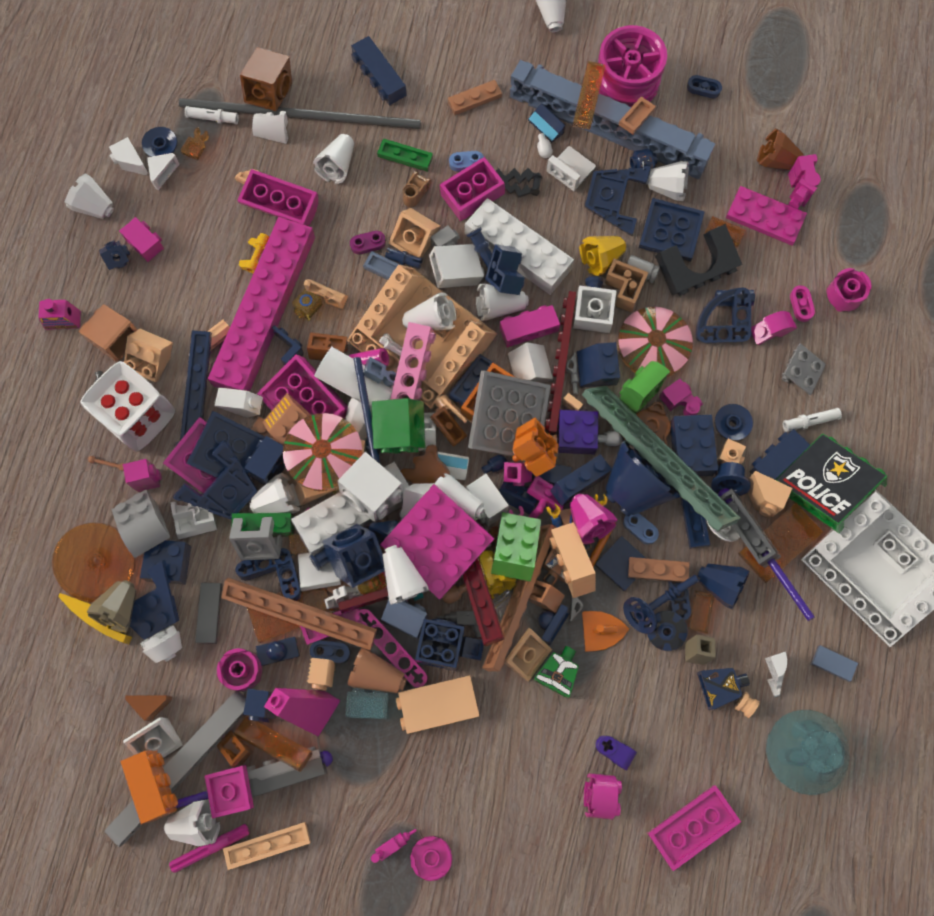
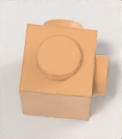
[717,439,746,465]

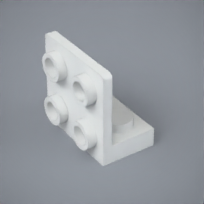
[547,146,596,191]

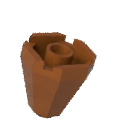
[757,128,804,170]

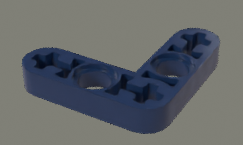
[235,548,302,601]

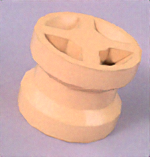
[734,692,760,718]

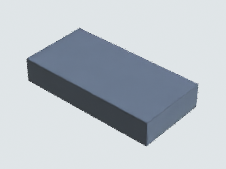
[363,251,400,280]
[811,645,858,682]

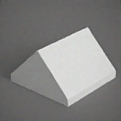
[508,342,553,383]
[123,717,183,758]

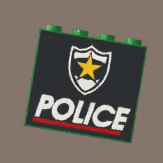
[775,433,887,533]

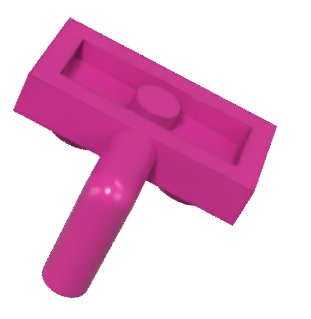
[526,476,564,519]

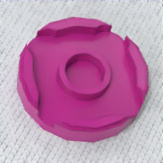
[410,836,452,881]

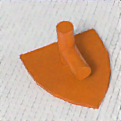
[582,611,629,652]

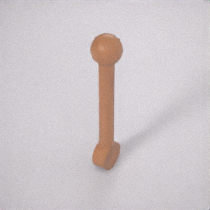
[88,456,124,471]

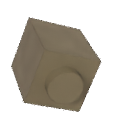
[685,635,716,665]

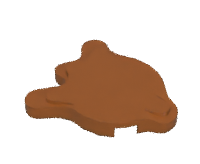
[623,402,671,446]
[400,444,451,484]

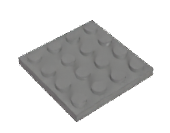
[468,371,551,456]

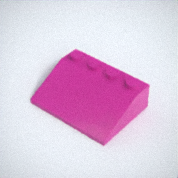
[257,354,348,448]

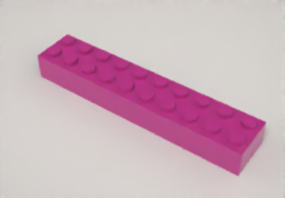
[208,217,315,392]

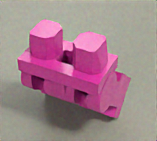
[788,154,821,209]

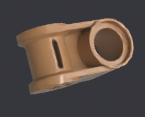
[403,171,432,207]

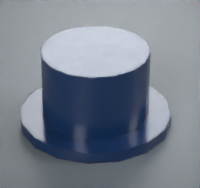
[711,462,751,496]

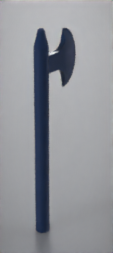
[353,357,380,463]

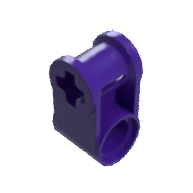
[595,736,637,771]

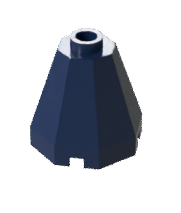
[697,563,750,610]

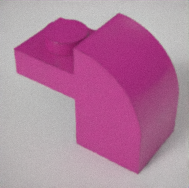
[751,311,797,345]

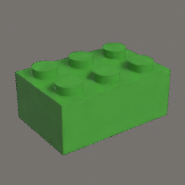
[491,512,541,582]

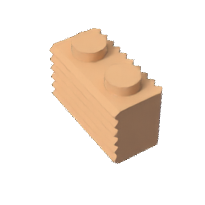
[307,658,336,691]

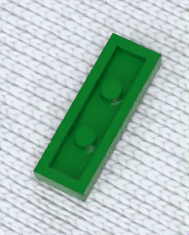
[377,138,433,172]

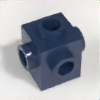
[99,241,130,270]

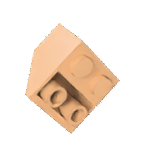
[124,329,173,382]

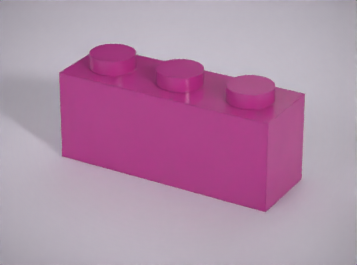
[500,305,560,348]

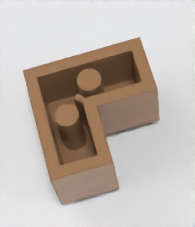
[604,259,649,313]

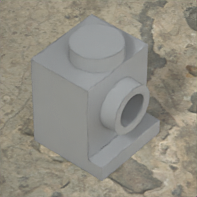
[431,225,460,248]

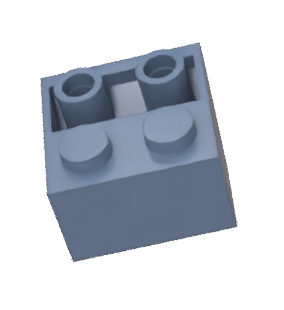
[381,600,429,639]

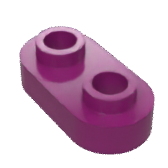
[350,231,386,255]

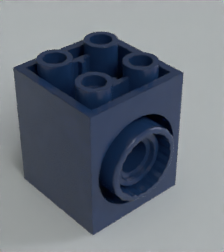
[322,524,385,588]
[415,619,465,672]

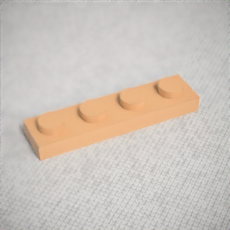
[223,822,311,870]

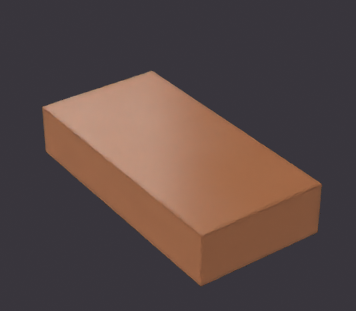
[619,96,656,135]

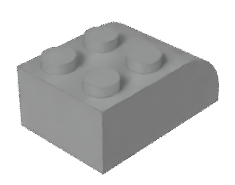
[111,490,170,558]

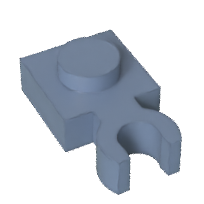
[363,357,396,387]

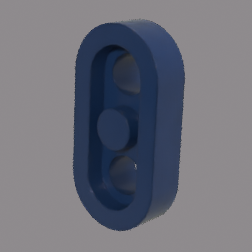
[687,75,722,99]
[310,640,351,664]

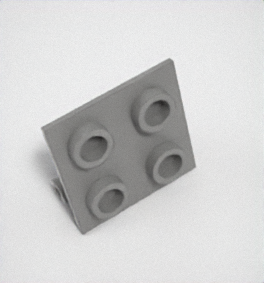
[781,343,826,395]

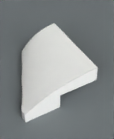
[765,652,787,697]

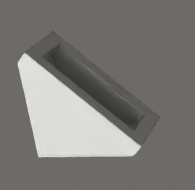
[147,153,180,190]

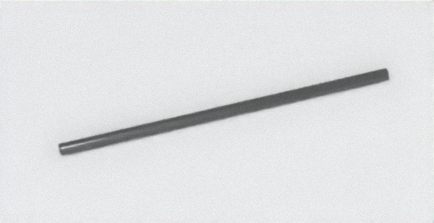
[179,98,421,129]

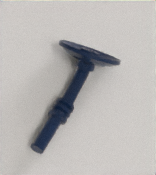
[623,574,700,634]

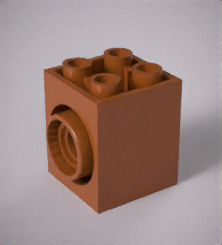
[240,47,292,111]

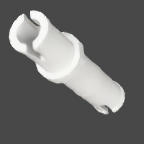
[185,106,239,124]
[783,408,842,432]

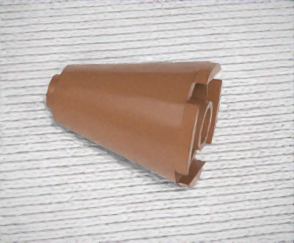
[348,648,407,693]

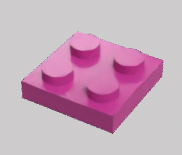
[205,765,254,819]

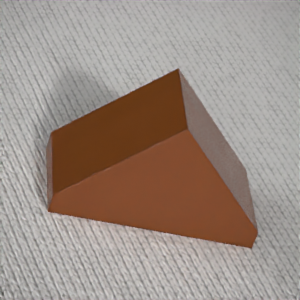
[125,695,172,721]
[217,730,254,768]

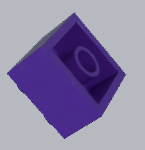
[557,410,598,455]

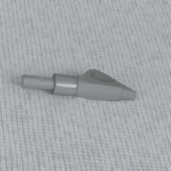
[565,352,579,395]
[570,595,584,622]

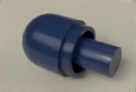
[481,454,507,474]

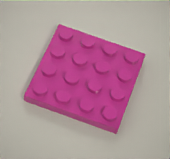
[380,484,495,600]

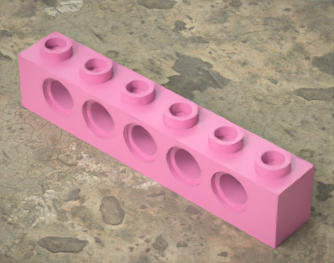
[390,322,436,400]

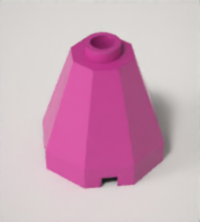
[570,494,617,544]

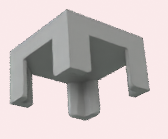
[229,517,283,560]

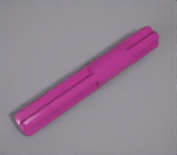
[169,824,250,873]

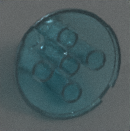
[766,710,850,795]

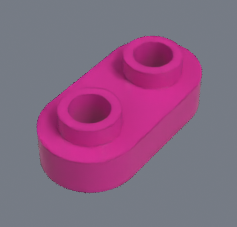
[790,285,815,322]

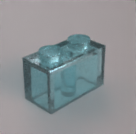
[345,688,389,719]

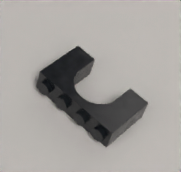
[655,224,743,296]

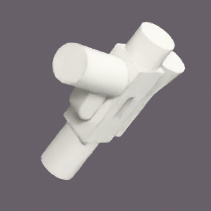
[379,333,403,356]

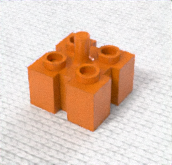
[512,417,559,477]

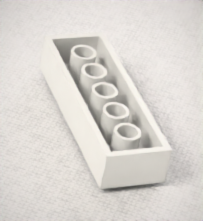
[465,198,574,295]
[291,462,409,555]

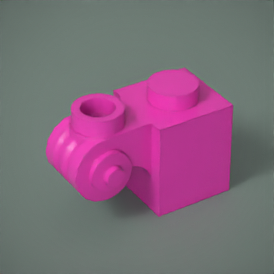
[659,379,703,416]

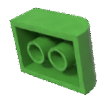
[619,361,670,415]

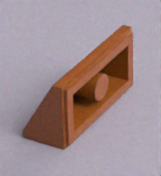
[430,406,467,447]

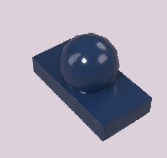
[538,604,570,646]
[256,637,300,666]

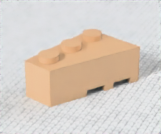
[549,522,596,598]

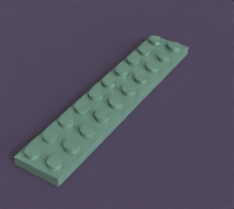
[582,386,740,531]

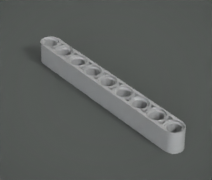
[104,691,246,847]

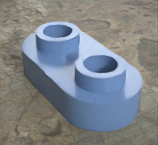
[449,151,484,172]
[623,513,659,545]

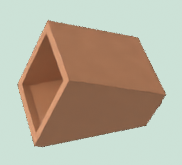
[78,304,137,363]

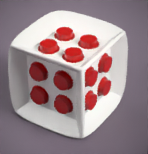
[80,361,175,452]

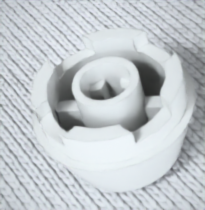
[140,625,182,663]

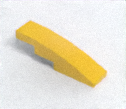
[58,593,132,645]

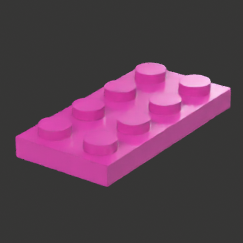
[726,186,807,246]
[647,785,741,871]

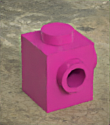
[504,462,532,486]

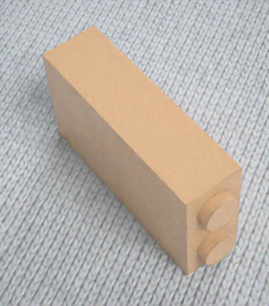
[396,676,480,734]

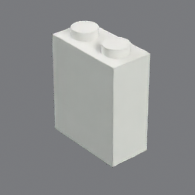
[429,244,484,288]

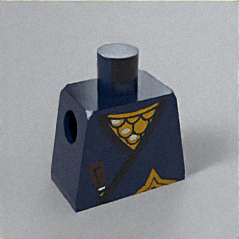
[697,668,750,710]

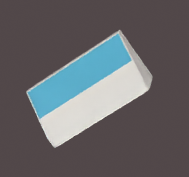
[438,452,469,480]

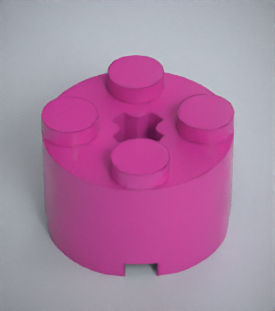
[826,268,872,312]
[217,648,262,692]
[583,773,622,820]

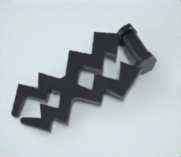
[496,168,542,198]

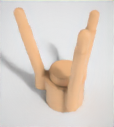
[435,395,472,423]

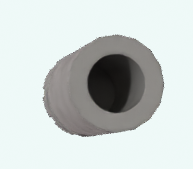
[627,255,660,283]

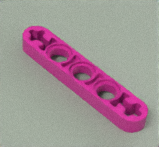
[355,609,427,688]

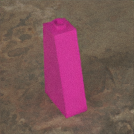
[264,688,340,737]

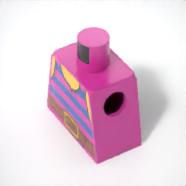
[38,299,81,330]

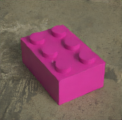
[440,157,505,222]

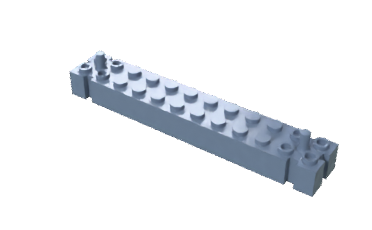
[510,60,715,179]

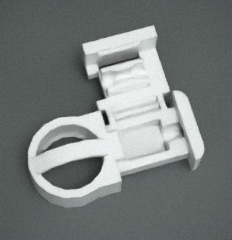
[324,583,372,609]

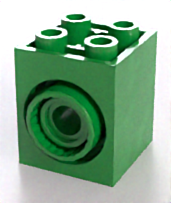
[372,398,425,454]

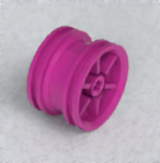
[595,25,667,107]

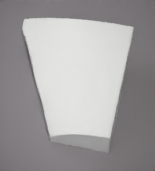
[252,111,288,144]
[170,502,217,540]

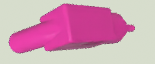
[371,829,417,863]

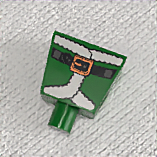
[533,646,579,698]

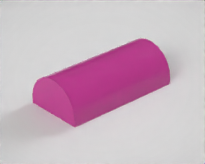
[237,169,318,226]

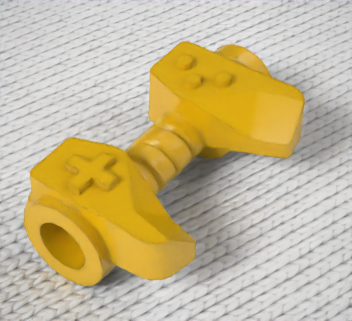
[239,233,269,274]

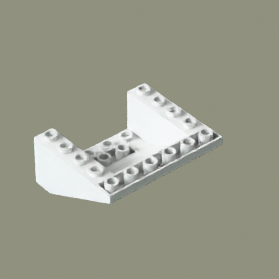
[801,489,934,647]

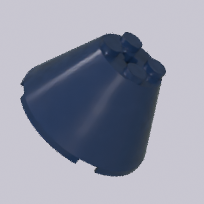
[606,440,680,517]

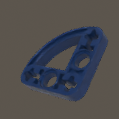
[695,287,751,343]

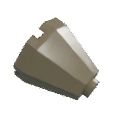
[87,580,136,633]

